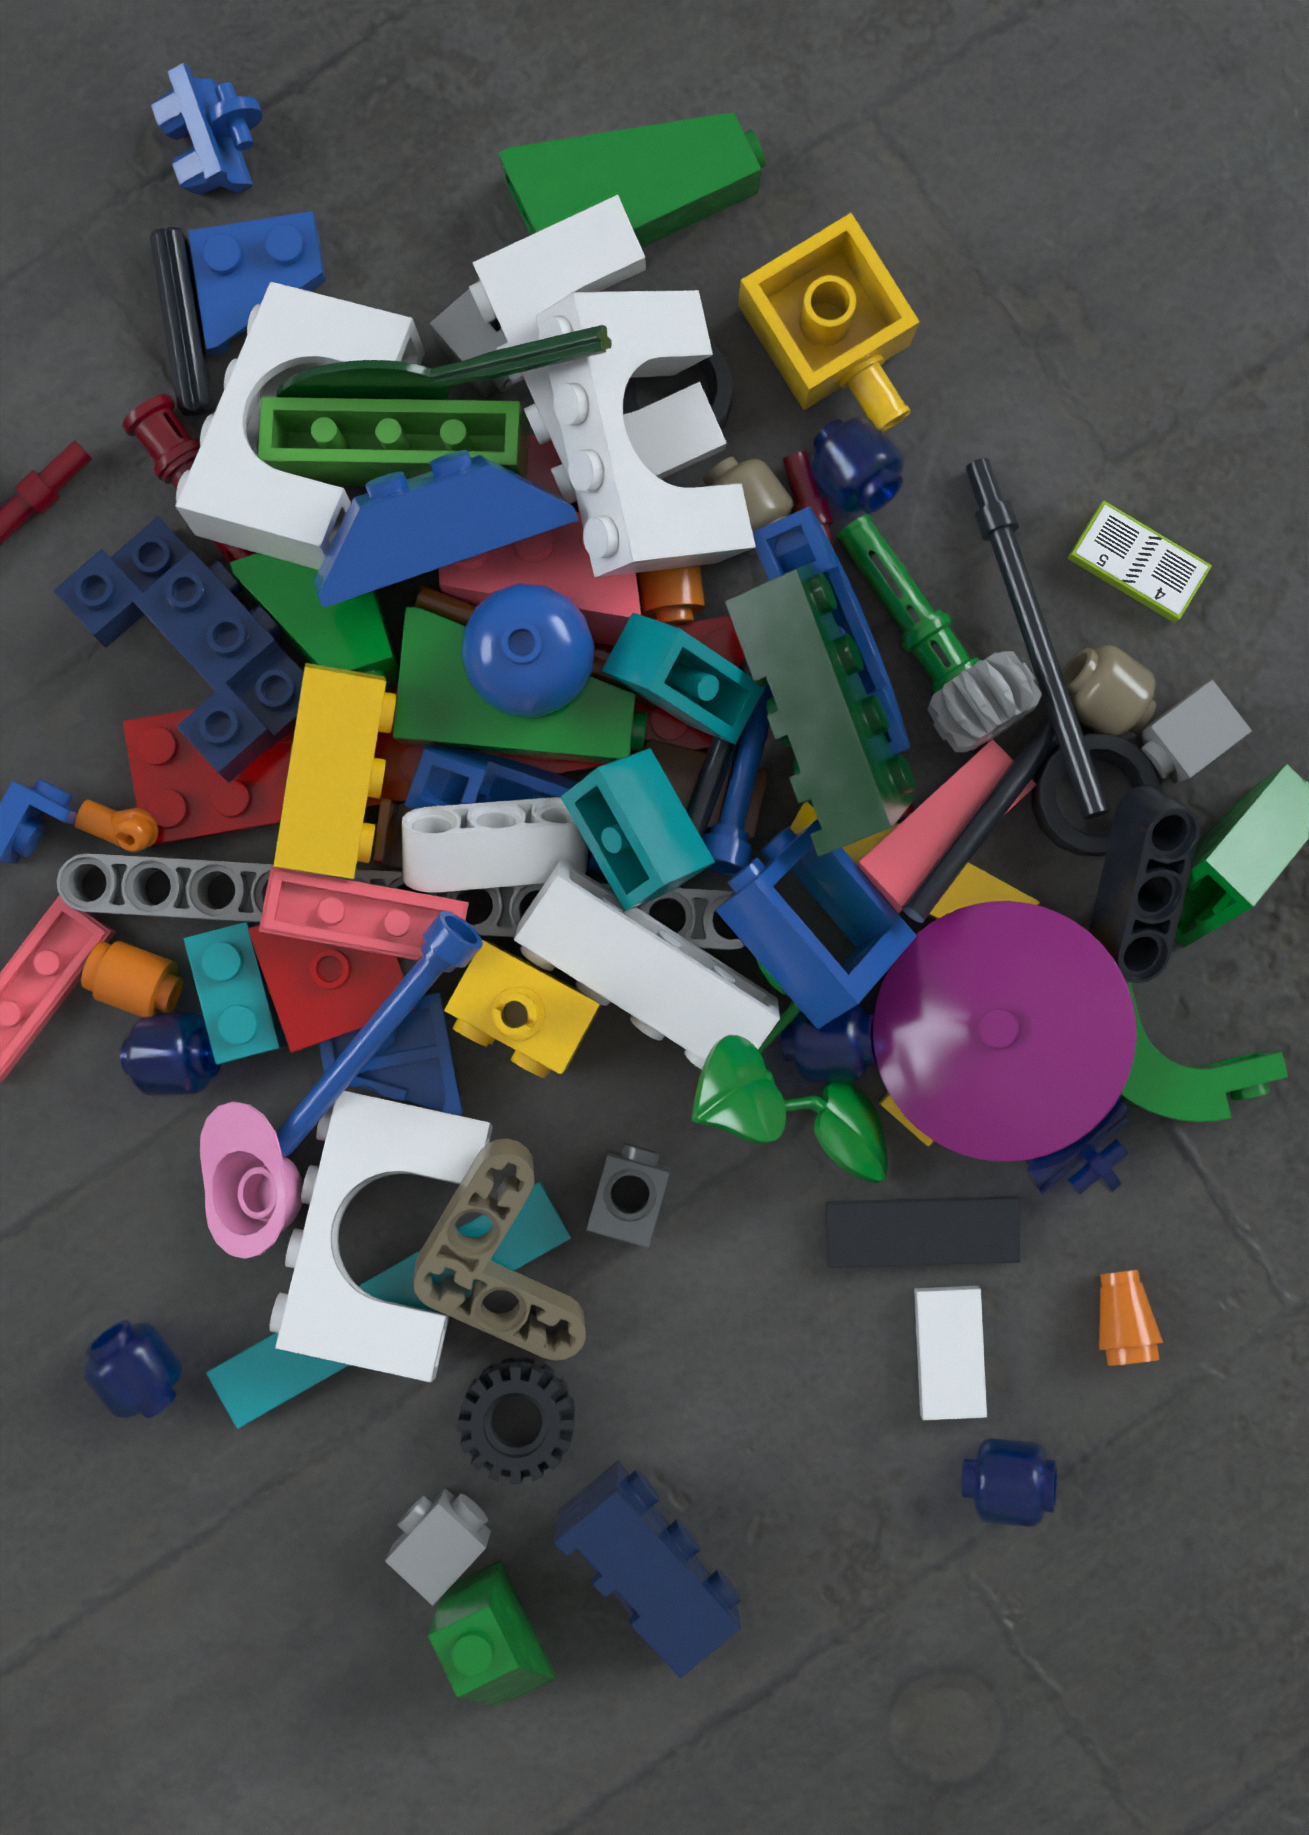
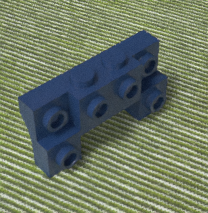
[53,516,304,783]

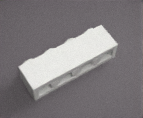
[514,859,780,1070]

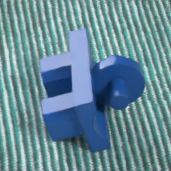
[151,63,263,195]

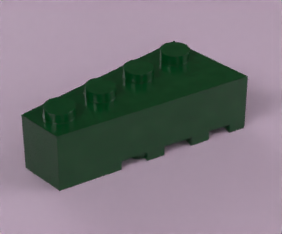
[725,563,915,857]

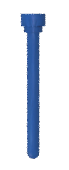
[702,684,773,876]
[276,911,483,1157]

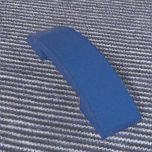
[752,507,910,755]
[404,745,603,873]

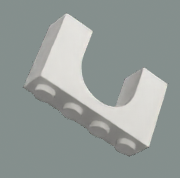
[469,195,727,504]
[175,282,425,570]
[536,290,756,578]
[270,1091,493,1382]

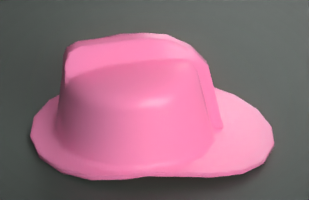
[200,1101,303,1259]

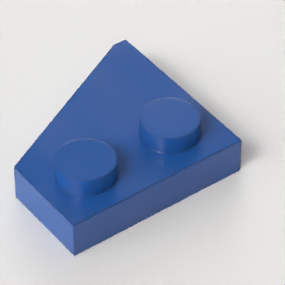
[188,211,326,357]
[319,993,464,1115]

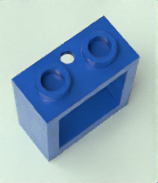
[715,819,917,1029]

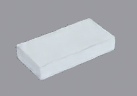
[914,1286,987,1420]

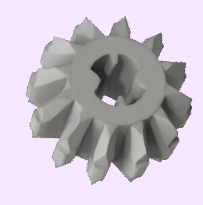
[927,651,1042,752]

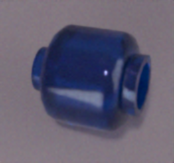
[809,417,904,514]
[782,1003,877,1083]
[120,1012,222,1097]
[84,1320,182,1418]
[962,1438,1057,1527]

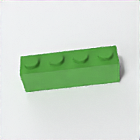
[258,397,529,486]

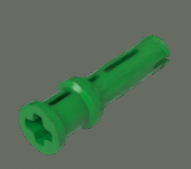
[836,514,980,694]

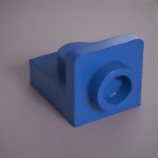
[0,778,78,864]

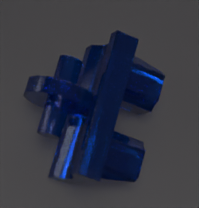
[1023,1099,1129,1195]

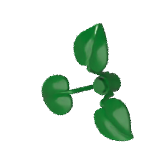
[692,931,888,1183]

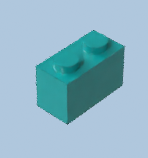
[602,612,766,744]
[561,748,715,912]
[184,922,288,1064]

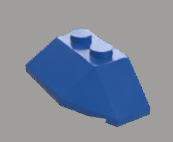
[313,450,578,608]

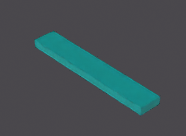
[206,1181,572,1429]

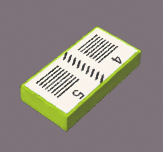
[1067,501,1212,623]

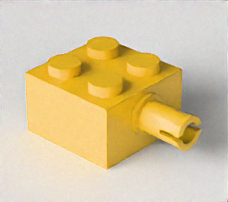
[738,213,920,435]
[444,940,602,1079]

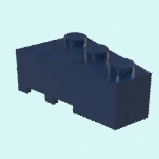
[553,1460,742,1678]

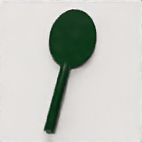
[276,325,612,400]

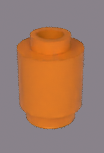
[638,565,705,625]
[81,941,184,1021]

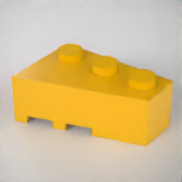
[273,663,396,879]

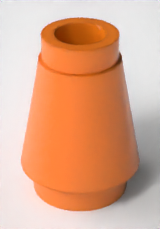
[1099,1270,1164,1366]

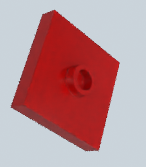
[248,925,417,1053]

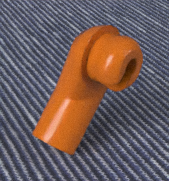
[74,799,159,852]

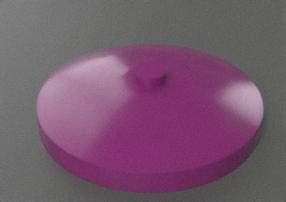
[873,901,1137,1162]

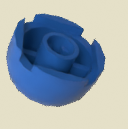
[461,583,595,718]

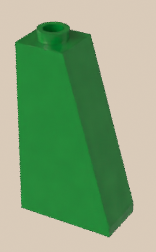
[498,112,766,248]
[393,607,647,764]

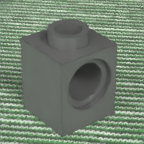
[586,1143,670,1248]

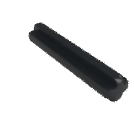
[150,227,214,416]

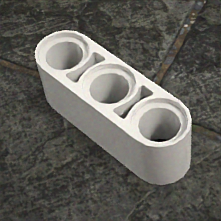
[402,797,588,892]

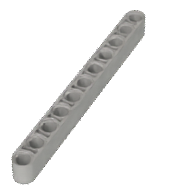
[57,853,745,950]

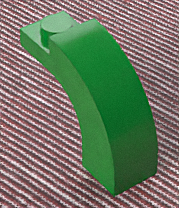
[1119,982,1288,1122]

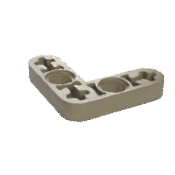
[413,1139,586,1361]

